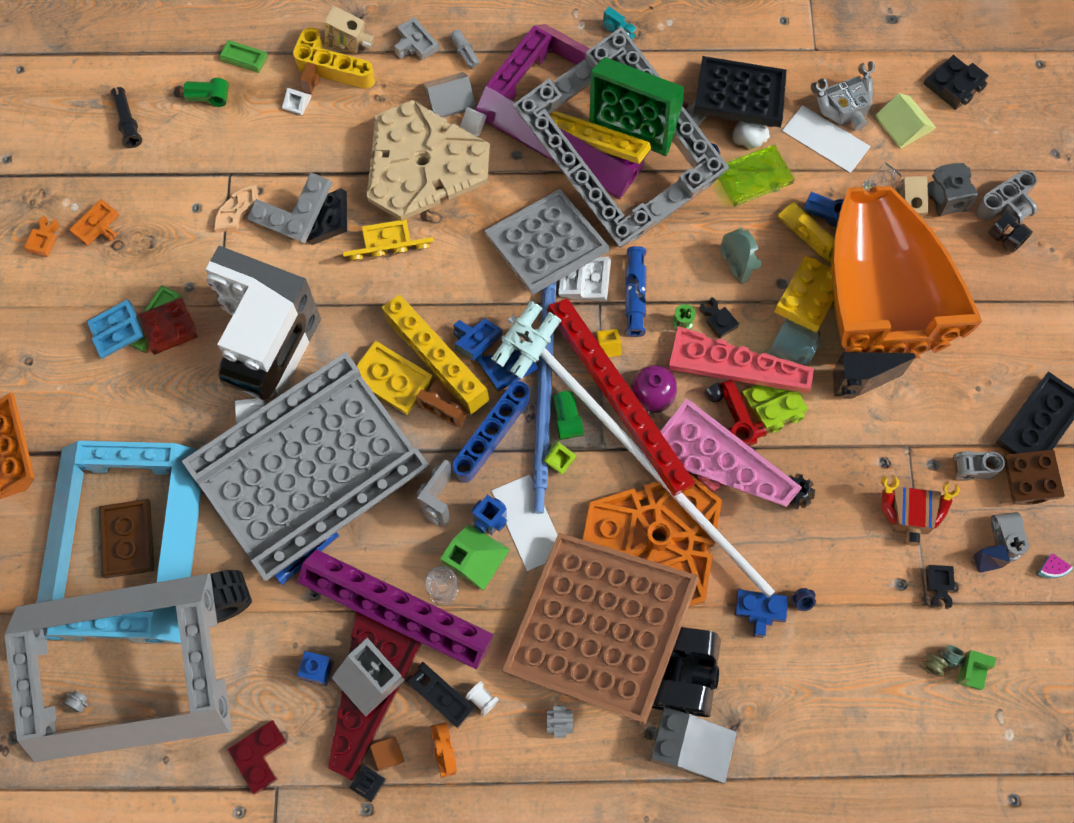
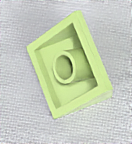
[875,93,936,149]

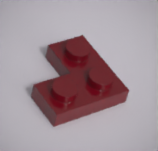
[228,720,287,795]

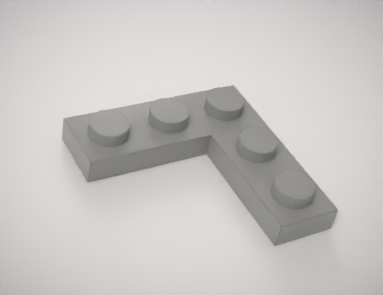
[247,173,333,244]

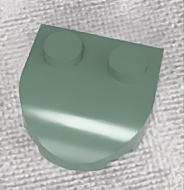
[720,227,761,284]

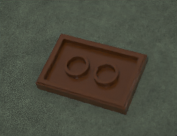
[99,499,155,579]

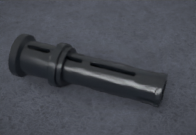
[111,87,142,148]

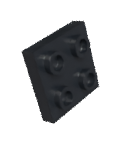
[307,188,347,245]

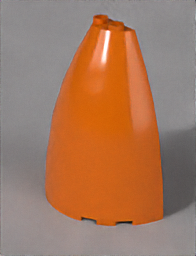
[831,186,982,359]

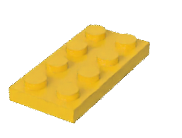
[774,256,834,333]

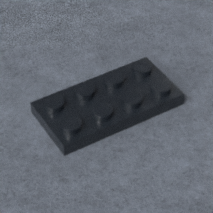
[996,371,1074,454]

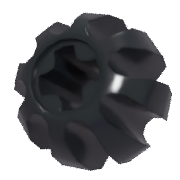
[788,473,815,510]

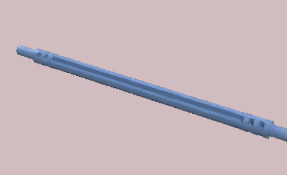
[533,281,557,514]

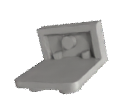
[417,460,452,527]

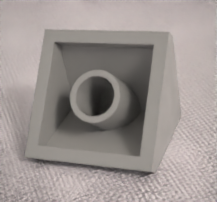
[423,72,476,118]

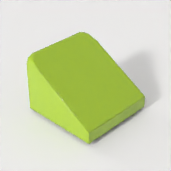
[543,440,577,475]

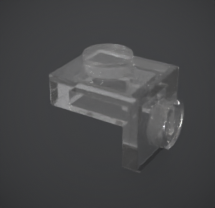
[862,162,902,191]

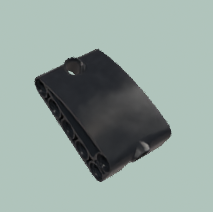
[652,627,721,717]

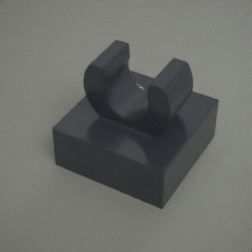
[349,765,386,802]

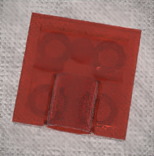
[138,297,198,355]

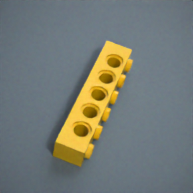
[381,294,489,414]

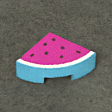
[1037,553,1074,578]

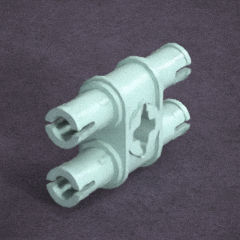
[491,300,562,379]

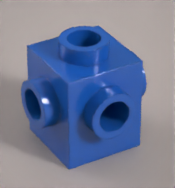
[472,494,508,535]

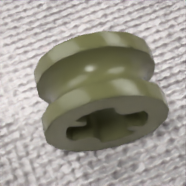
[921,653,948,677]

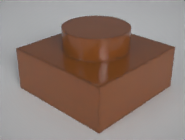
[300,62,320,94]

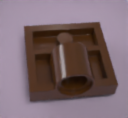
[1003,450,1065,505]

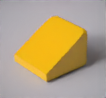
[595,329,622,357]

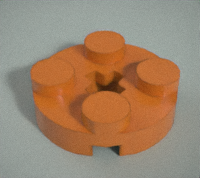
[430,722,457,778]

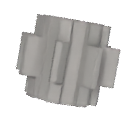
[547,705,573,738]

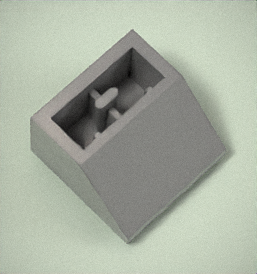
[332,638,405,716]

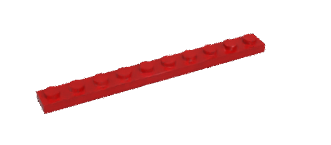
[547,298,696,497]

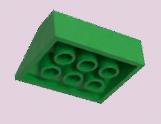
[589,57,684,156]

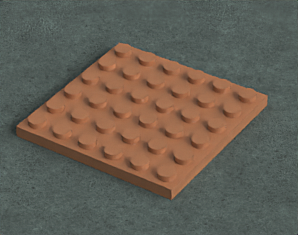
[502,533,699,725]

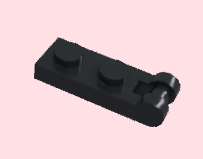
[405,661,475,729]

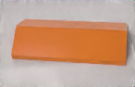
[0,393,35,499]

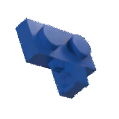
[453,318,502,361]
[735,589,788,638]

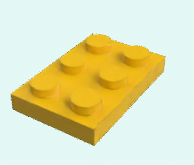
[357,341,434,415]

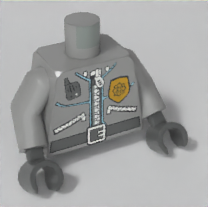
[811,61,875,130]

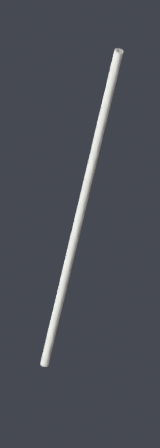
[508,315,775,598]

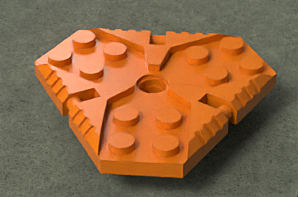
[582,472,722,608]

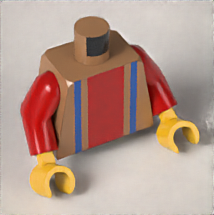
[881,475,960,546]

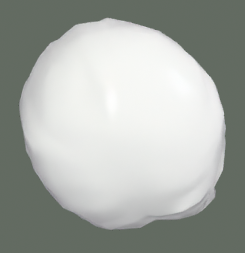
[732,121,770,150]

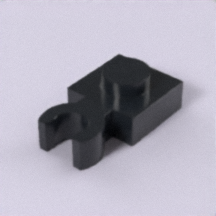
[699,297,739,339]
[926,565,955,610]

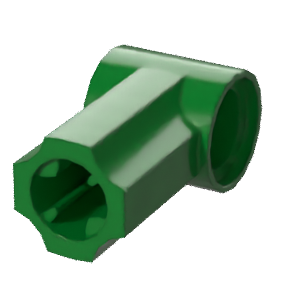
[183,78,229,107]
[553,391,584,440]

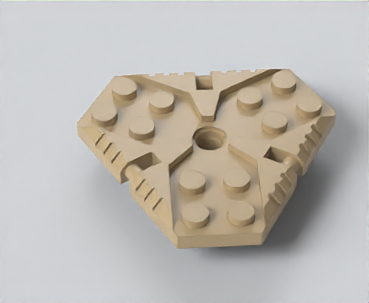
[366,100,490,221]

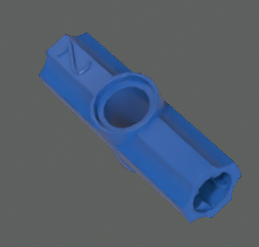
[803,192,844,227]

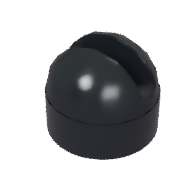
[703,382,724,402]

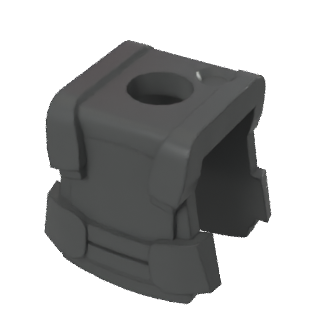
[927,163,978,217]

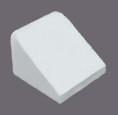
[282,88,311,115]
[460,107,487,136]

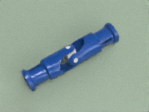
[625,246,646,337]

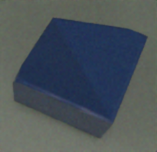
[973,544,1010,573]

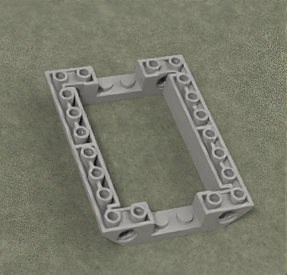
[513,26,729,248]
[5,574,232,762]

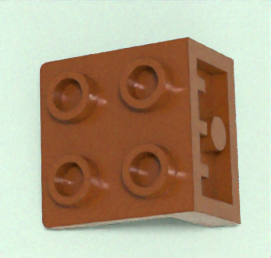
[416,377,469,428]

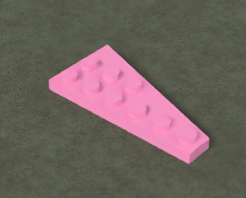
[660,399,802,507]

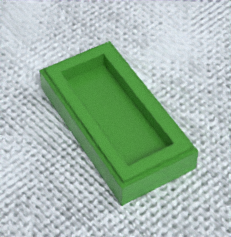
[219,40,268,73]

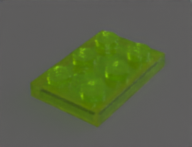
[719,144,795,207]

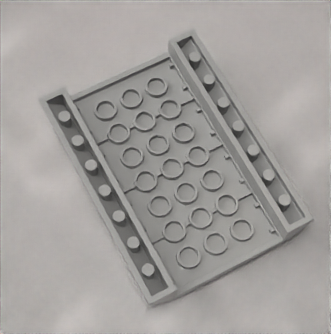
[182,352,430,582]

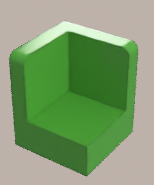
[957,650,996,690]

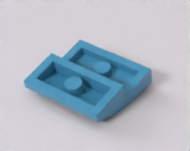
[87,299,143,359]

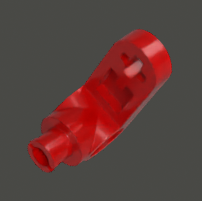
[721,380,767,447]

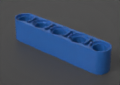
[453,381,530,483]

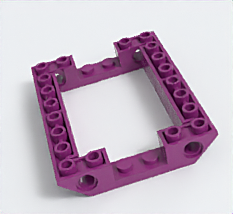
[476,24,689,200]

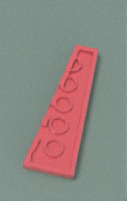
[669,326,814,394]

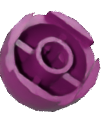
[631,365,677,413]

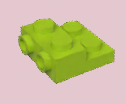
[741,385,808,433]

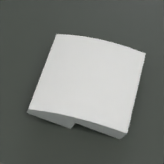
[558,257,611,301]

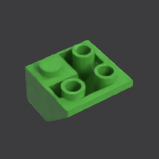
[440,524,510,591]

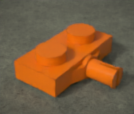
[69,199,119,246]

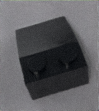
[833,352,915,399]

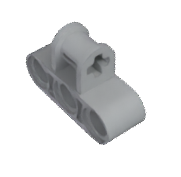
[976,170,1037,225]

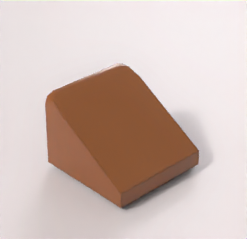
[370,737,405,772]

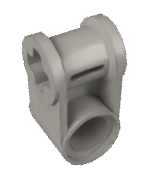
[953,451,1005,481]
[991,512,1029,562]

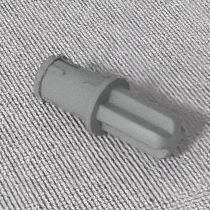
[450,29,479,68]

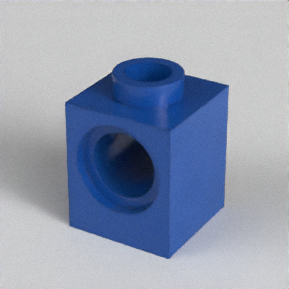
[297,651,334,687]

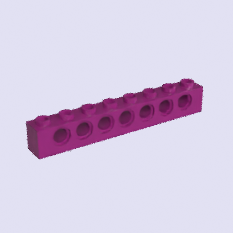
[297,549,494,670]

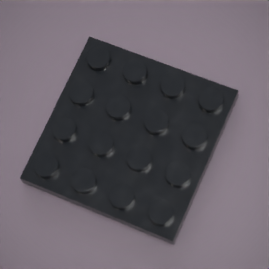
[693,56,787,128]

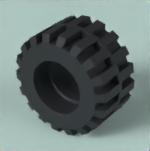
[211,570,252,623]

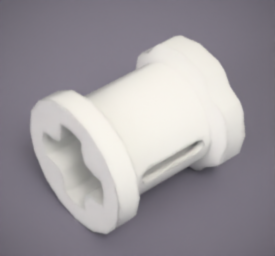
[465,681,499,716]

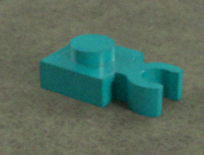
[603,7,637,40]

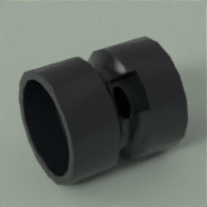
[988,211,1033,254]

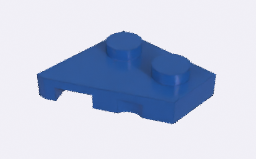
[475,350,538,392]

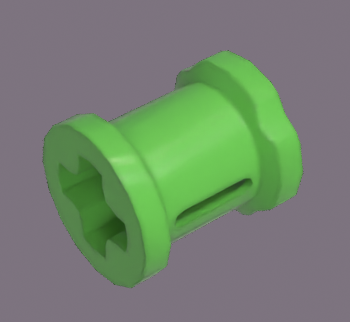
[673,304,696,330]

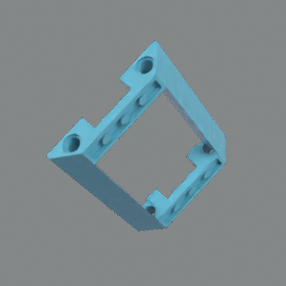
[36,441,202,644]

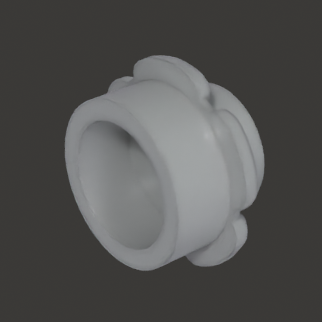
[63,691,89,713]

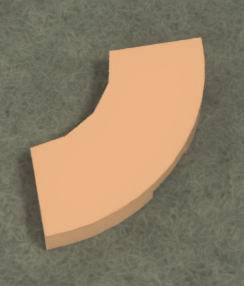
[214,185,259,233]

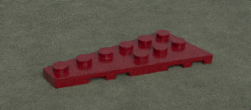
[328,611,423,780]

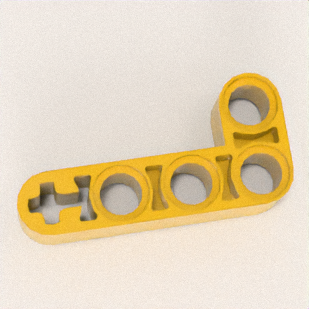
[293,27,375,89]

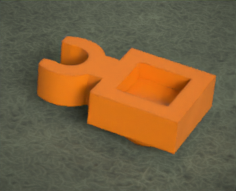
[24,216,59,257]

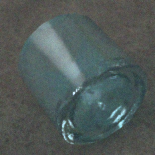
[768,318,821,366]

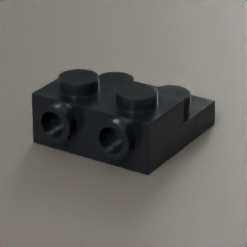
[923,54,989,110]

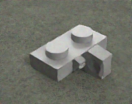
[394,17,439,60]

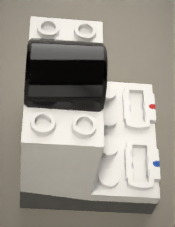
[205,246,321,400]

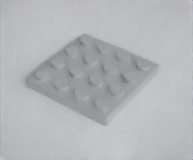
[484,189,609,295]

